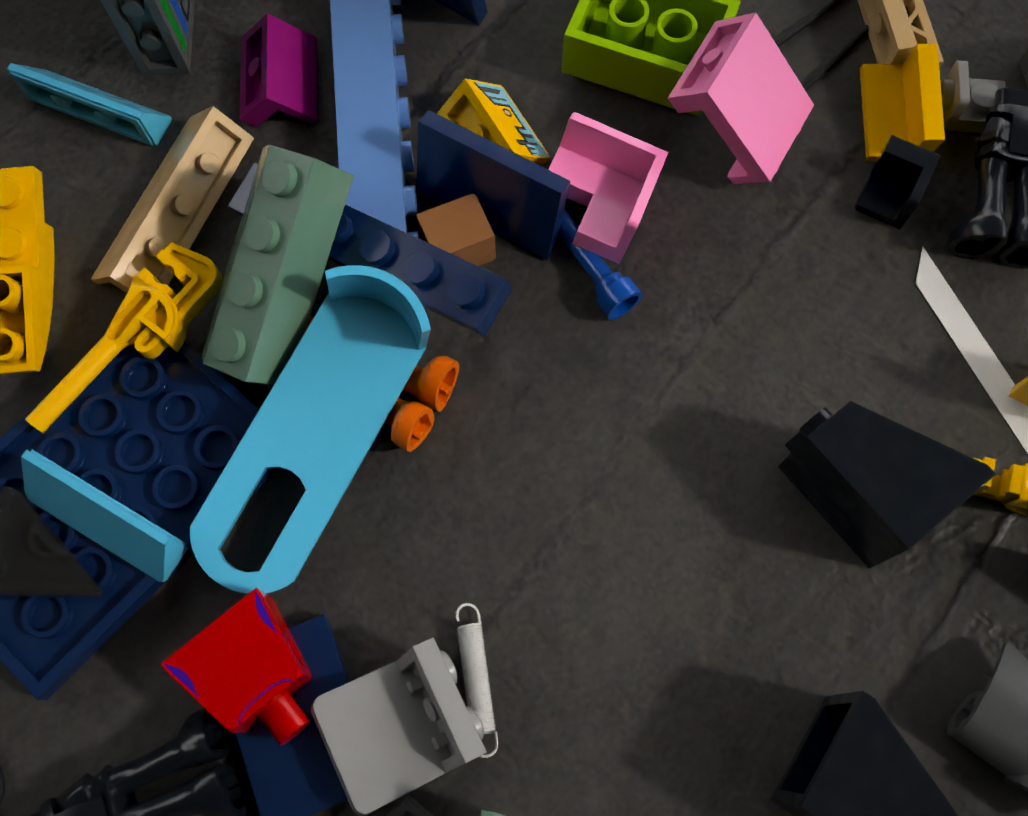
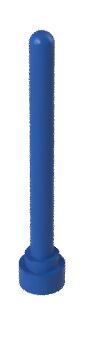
[558,208,643,320]

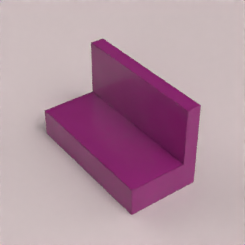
[240,13,317,127]

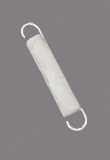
[456,603,498,758]

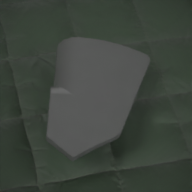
[947,643,1028,802]

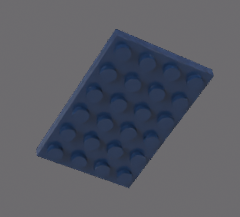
[0,341,279,700]

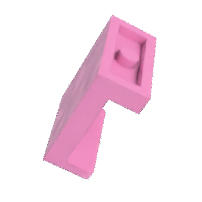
[667,12,814,184]

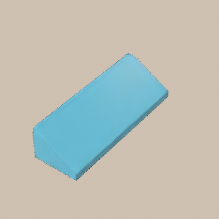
[7,63,172,147]
[21,449,188,582]

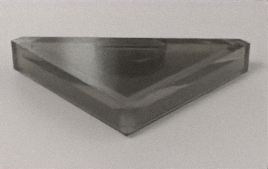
[0,487,103,598]

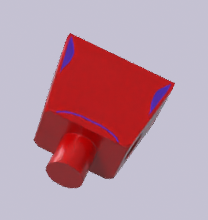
[161,587,313,746]

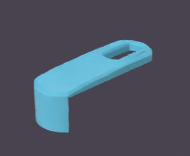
[190,265,431,594]

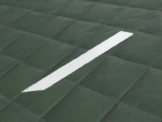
[915,246,1028,454]

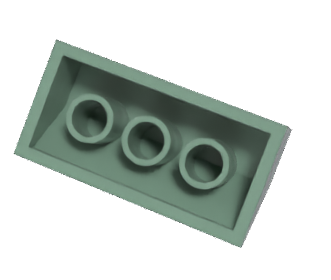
[201,145,354,385]

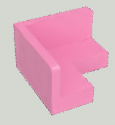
[548,112,669,264]

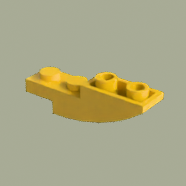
[0,166,55,375]

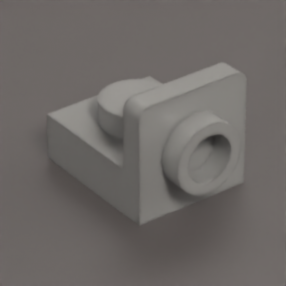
[940,60,1006,133]

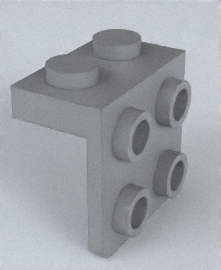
[311,637,487,815]

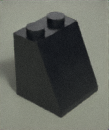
[778,401,996,569]
[770,691,958,816]

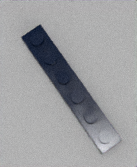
[228,162,513,337]

